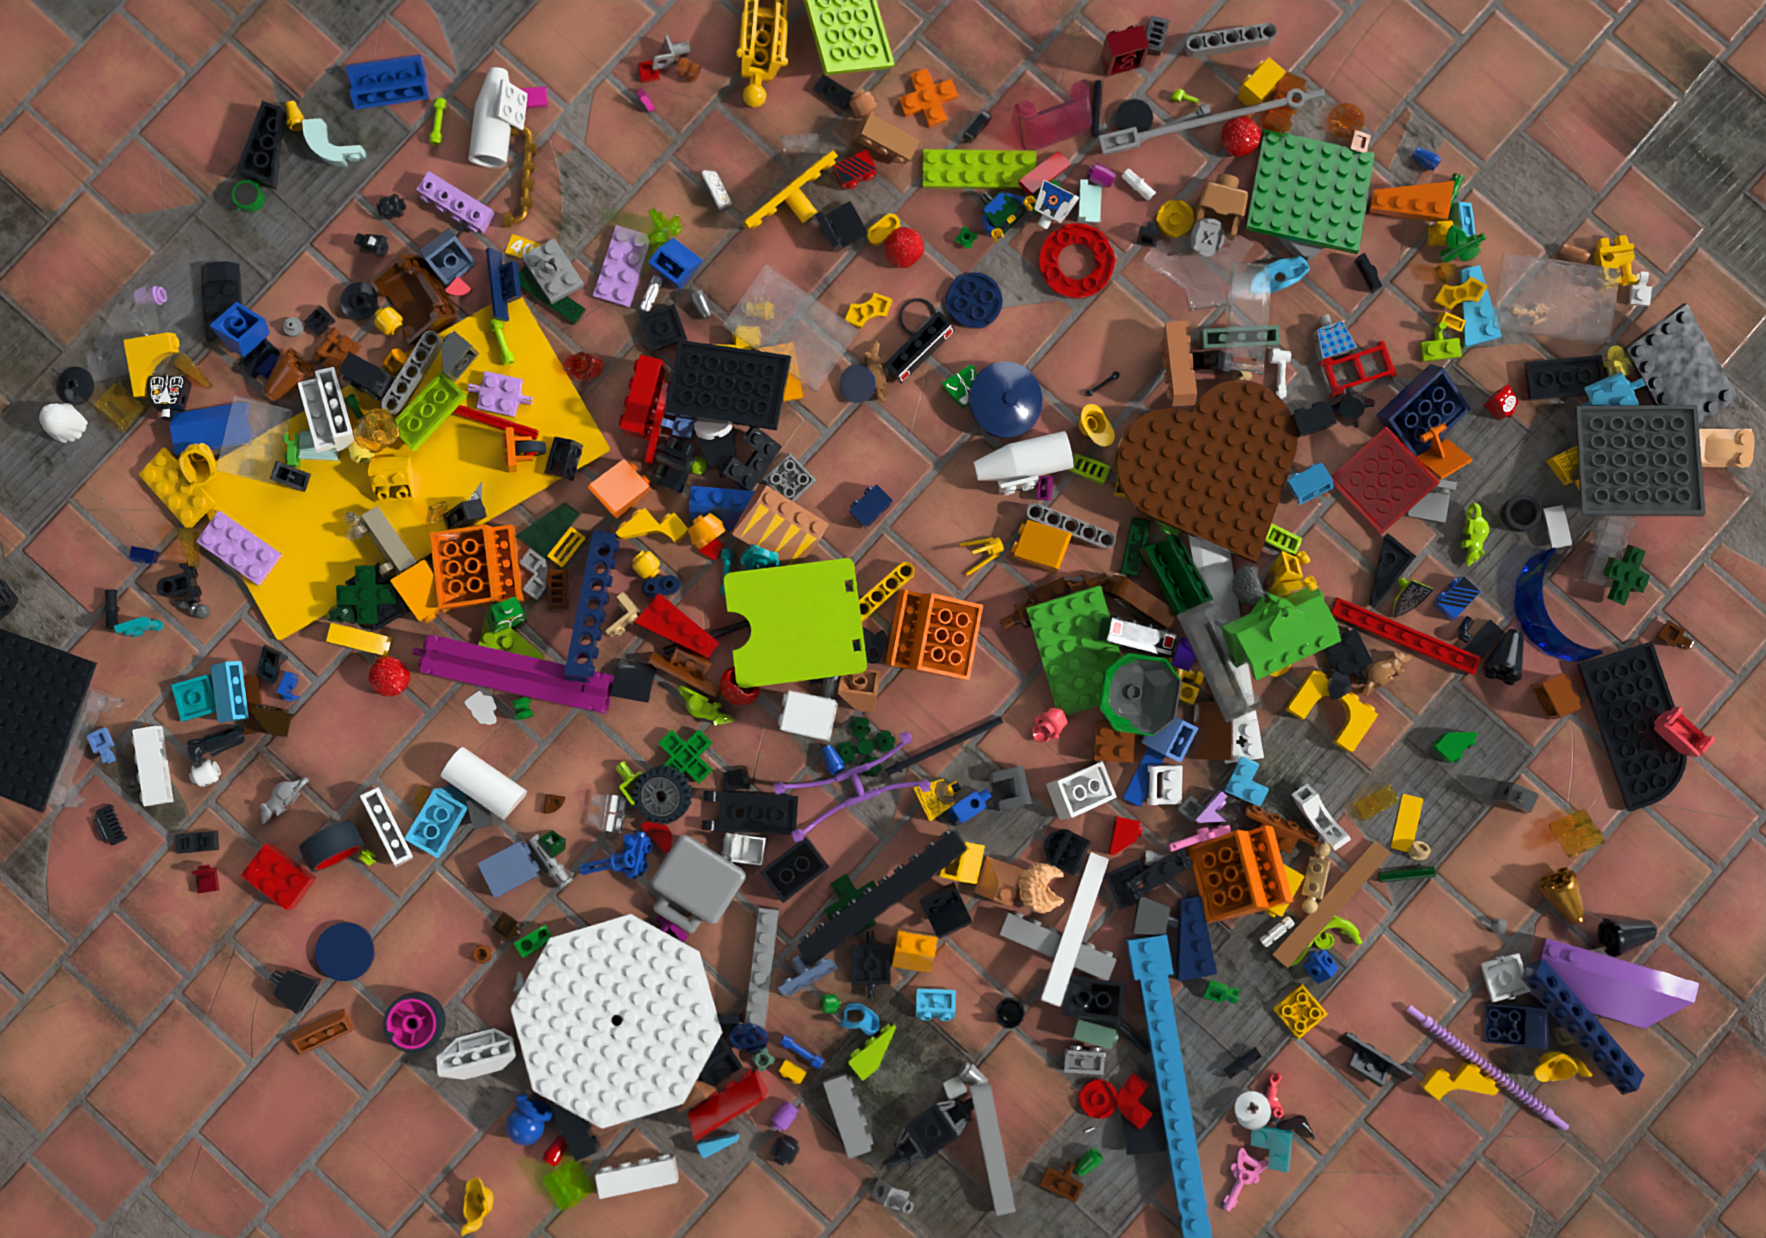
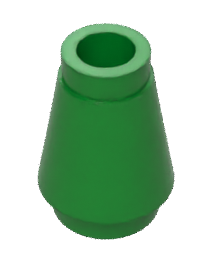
[1075,1147,1104,1177]

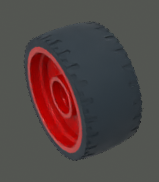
[299,820,364,872]

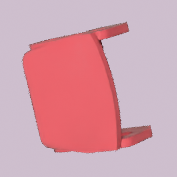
[1654,707,1715,757]

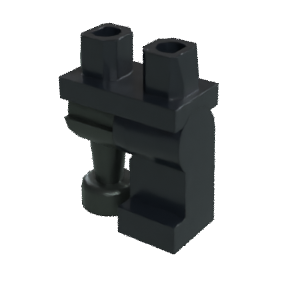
[648,436,696,494]

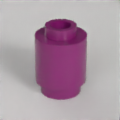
[1087,163,1116,188]

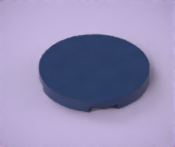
[946,272,1003,329]
[315,922,375,981]

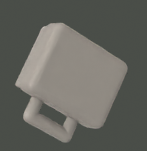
[651,835,746,933]

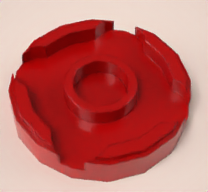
[1079,1079,1118,1119]

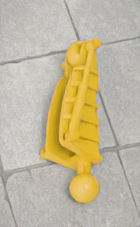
[736,0,788,108]

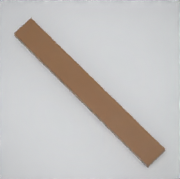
[1273,840,1391,969]

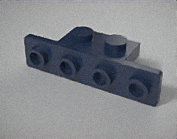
[486,247,522,322]

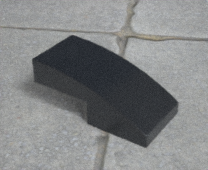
[175,831,219,854]

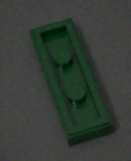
[1120,517,1151,577]

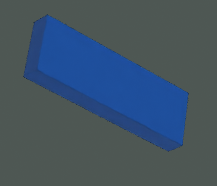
[1123,746,1166,807]

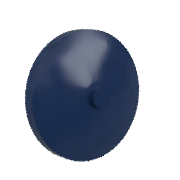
[968,361,1043,438]

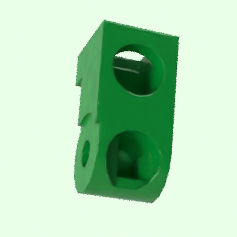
[514,925,553,958]

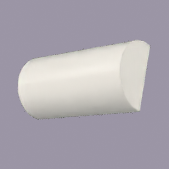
[441,747,527,820]

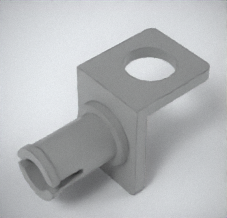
[652,35,690,69]
[871,1179,913,1214]

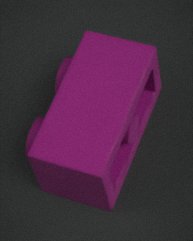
[1037,476,1053,501]

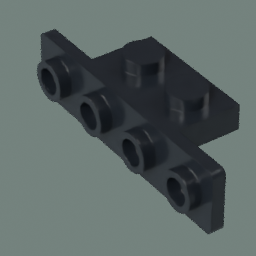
[1337,1032,1414,1088]

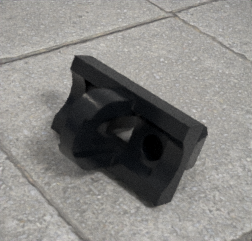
[354,233,389,257]

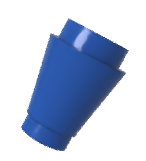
[1412,147,1442,172]
[821,745,845,775]

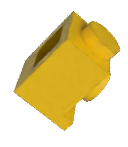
[1428,221,1453,246]

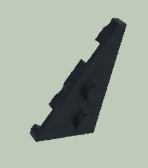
[1369,533,1416,608]

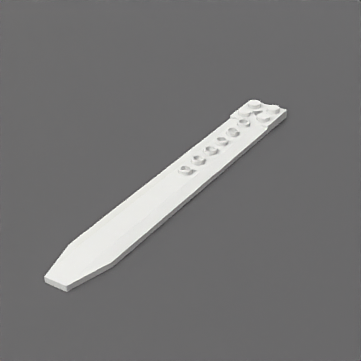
[1188,535,1264,763]

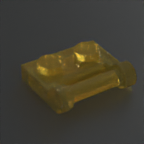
[94,381,146,432]

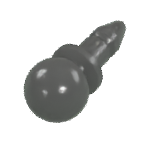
[175,601,210,619]

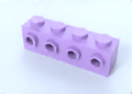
[416,171,496,234]

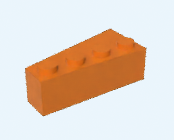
[1369,181,1455,222]

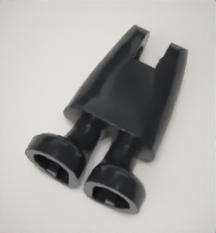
[187,725,245,768]

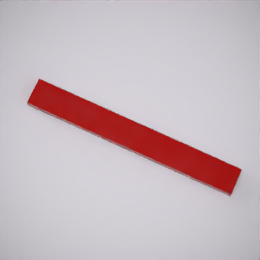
[1330,597,1482,675]

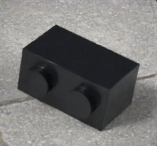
[1291,401,1337,438]

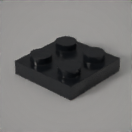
[639,304,688,353]

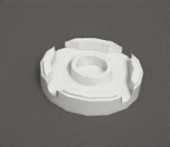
[694,419,732,440]

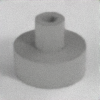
[283,317,304,337]

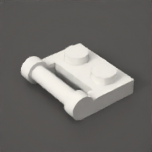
[1147,765,1183,805]

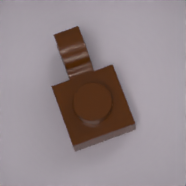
[1656,620,1695,650]

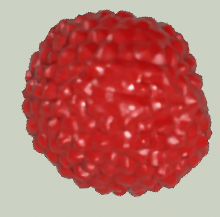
[1221,116,1261,157]
[884,227,924,269]
[368,656,411,697]
[720,666,760,706]

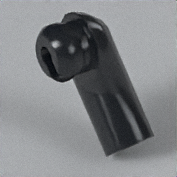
[1458,616,1474,643]

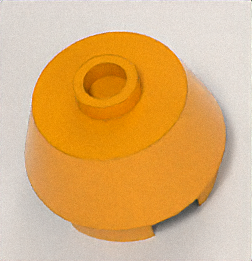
[688,513,726,550]

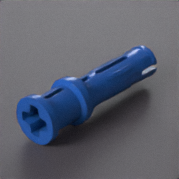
[579,850,636,875]

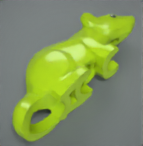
[1461,503,1489,567]
[678,685,734,725]

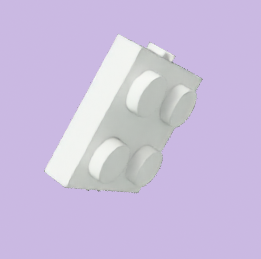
[1480,953,1531,1002]

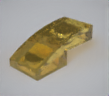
[1353,784,1399,821]

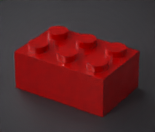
[240,843,317,911]

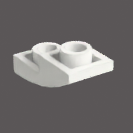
[1543,505,1572,549]

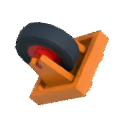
[502,427,546,473]

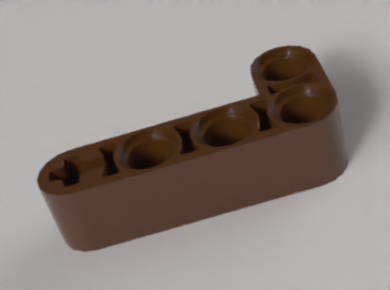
[1104,575,1180,631]

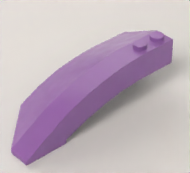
[1529,938,1699,1029]

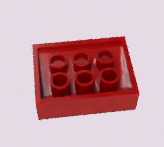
[687,1069,768,1141]

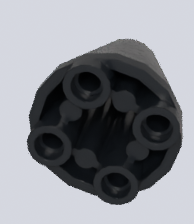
[1483,629,1524,685]

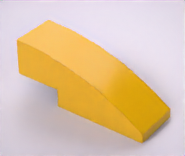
[326,623,393,656]

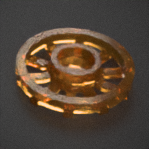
[1328,103,1364,139]

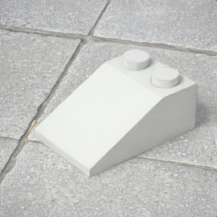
[1046,761,1116,820]

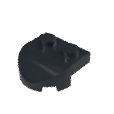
[1043,829,1092,876]

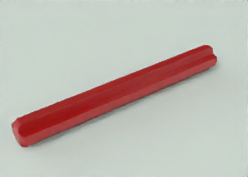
[452,405,539,440]

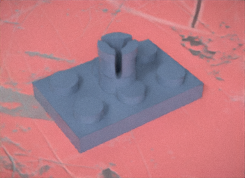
[778,954,838,997]

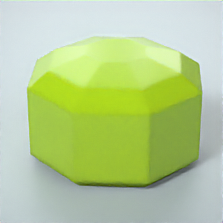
[691,456,708,476]

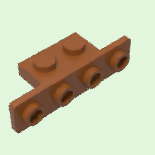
[648,645,721,697]
[1245,803,1319,854]

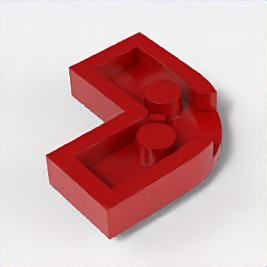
[1117,1073,1153,1129]

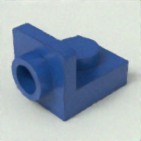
[277,671,300,702]

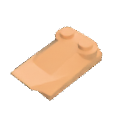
[1699,429,1754,468]

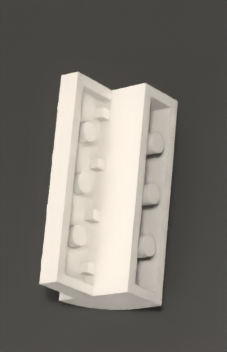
[297,367,354,453]

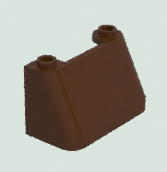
[370,254,458,344]

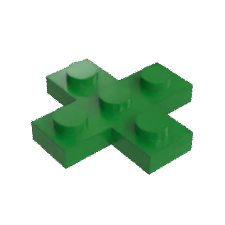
[658,729,713,784]

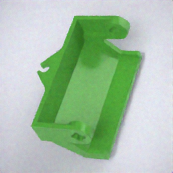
[1222,587,1341,681]

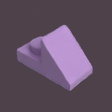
[1194,791,1227,823]

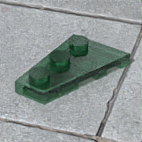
[515,502,581,559]

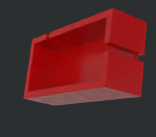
[619,355,667,440]

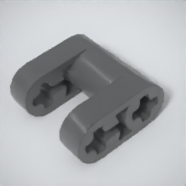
[988,765,1032,811]

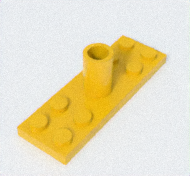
[740,150,838,230]

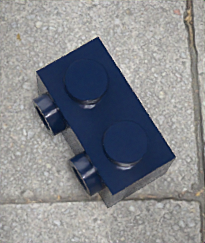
[850,484,893,529]

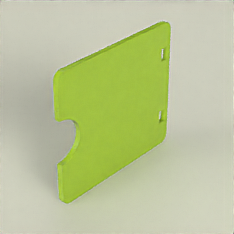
[724,558,867,688]

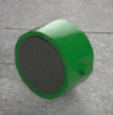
[232,180,265,212]

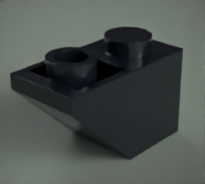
[1190,350,1233,375]

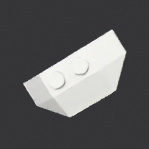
[436,1028,516,1080]

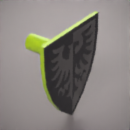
[1393,578,1434,618]

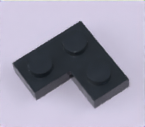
[1104,859,1144,910]

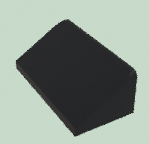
[238,338,280,379]

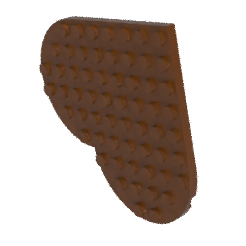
[1115,380,1297,564]

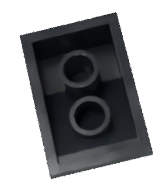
[1062,976,1125,1027]

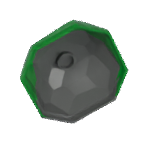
[1099,653,1182,736]

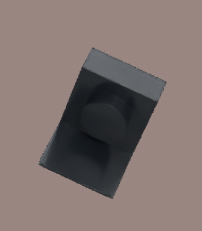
[257,644,288,684]

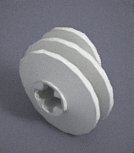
[1235,1091,1271,1130]

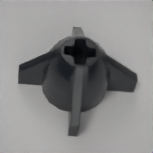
[1331,386,1375,428]

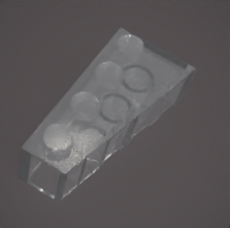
[1581,516,1635,588]

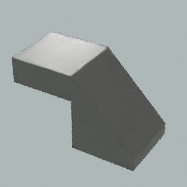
[466,794,493,830]

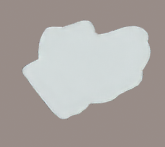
[464,691,497,725]

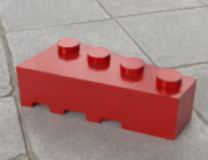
[634,593,721,659]

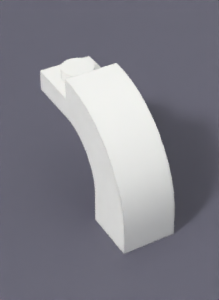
[1292,783,1351,850]

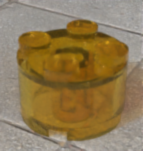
[353,409,400,453]

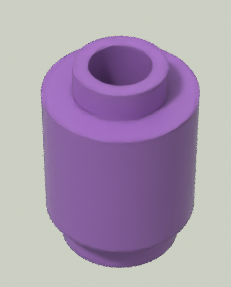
[771,1100,799,1131]

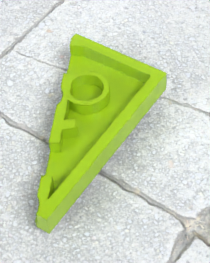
[478,610,545,660]

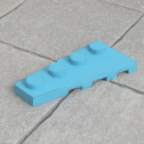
[1460,265,1502,348]

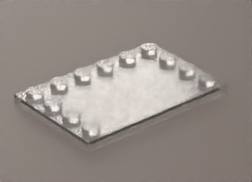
[723,264,859,392]

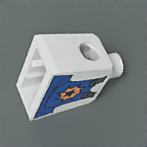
[1035,180,1079,229]

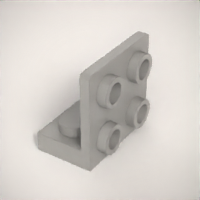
[1407,479,1457,523]

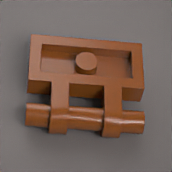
[312,327,362,377]

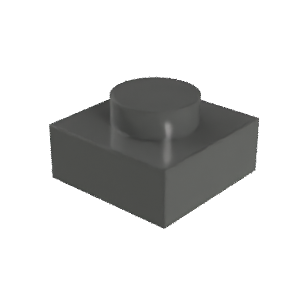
[1177,795,1205,822]

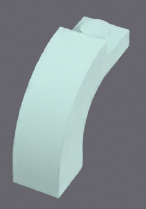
[302,118,366,167]

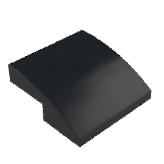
[610,659,657,703]
[1121,1109,1166,1155]

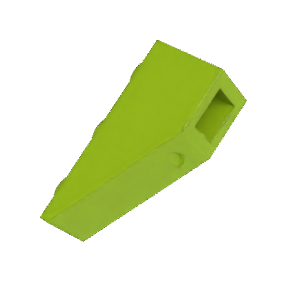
[848,1023,896,1081]

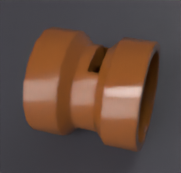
[676,57,701,82]

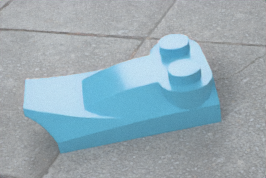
[404,785,468,858]

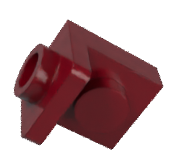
[191,864,220,894]

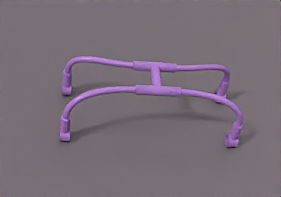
[773,731,931,843]

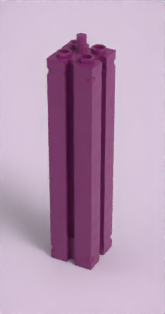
[412,634,614,714]

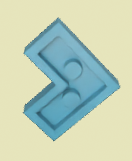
[1225,756,1269,807]

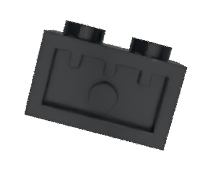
[544,436,583,481]

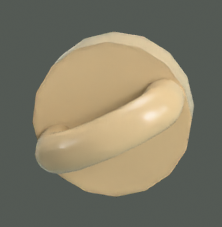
[1232,363,1252,381]
[1408,841,1431,860]

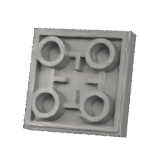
[763,453,817,502]

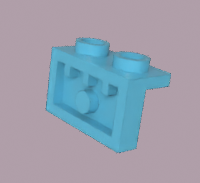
[916,989,956,1021]

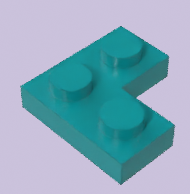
[1250,1126,1293,1173]

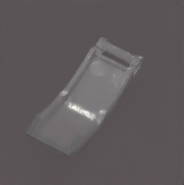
[1223,261,1270,375]

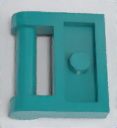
[114,617,164,638]

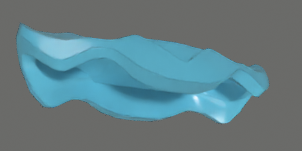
[1250,256,1310,295]

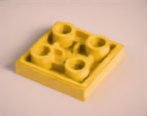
[1272,983,1328,1040]

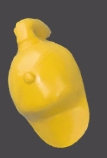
[1534,1051,1592,1082]
[461,1178,494,1236]

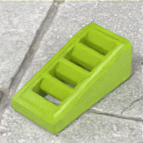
[1067,453,1111,485]
[1264,523,1303,556]

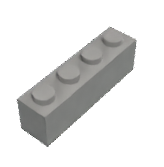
[823,1072,874,1159]

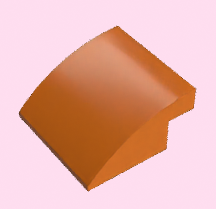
[430,524,524,609]
[885,590,983,680]
[1188,825,1293,923]

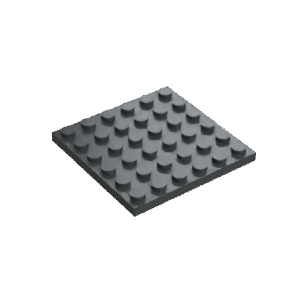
[1575,405,1706,516]

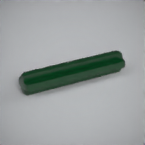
[1378,867,1436,883]

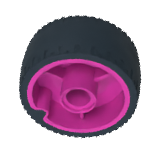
[383,992,446,1053]

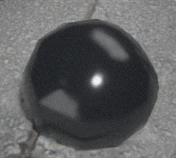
[995,997,1025,1029]

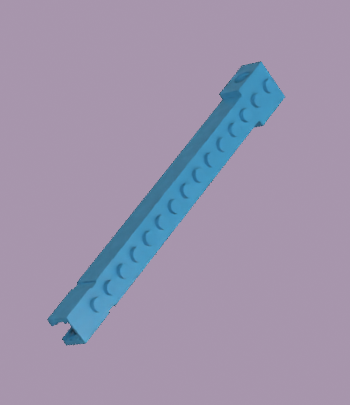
[1125,934,1212,1238]

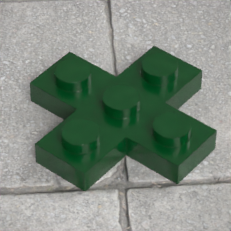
[1602,545,1650,606]
[336,565,397,624]
[823,873,877,933]

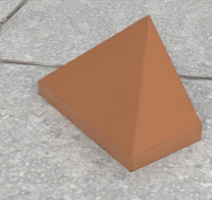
[677,1080,716,1113]

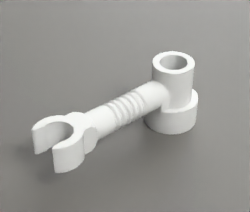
[1269,348,1291,399]

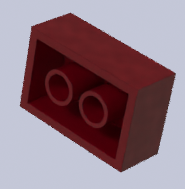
[1100,25,1150,77]

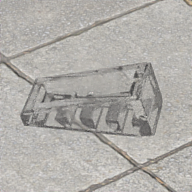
[779,134,820,155]

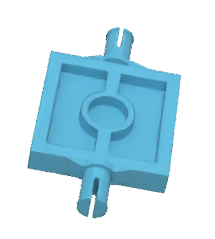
[1579,371,1645,406]

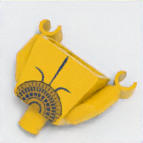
[1266,551,1317,598]

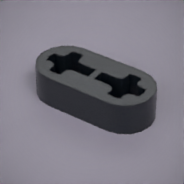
[963,110,992,143]

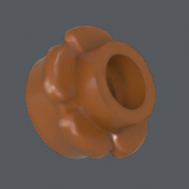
[472,944,492,964]

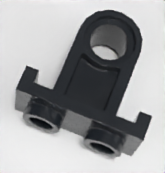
[156,563,202,603]

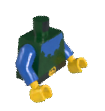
[979,191,1037,243]

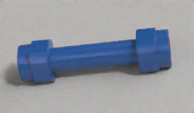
[780,1034,825,1070]

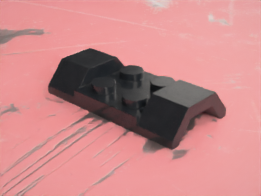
[201,261,243,341]
[700,1033,743,1087]

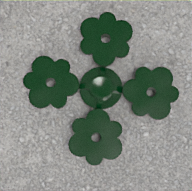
[836,717,896,777]

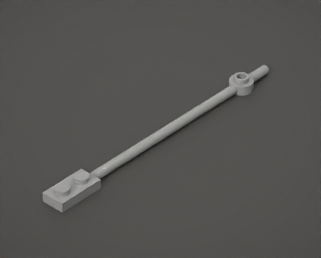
[1099,88,1325,156]

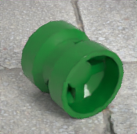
[511,697,534,721]

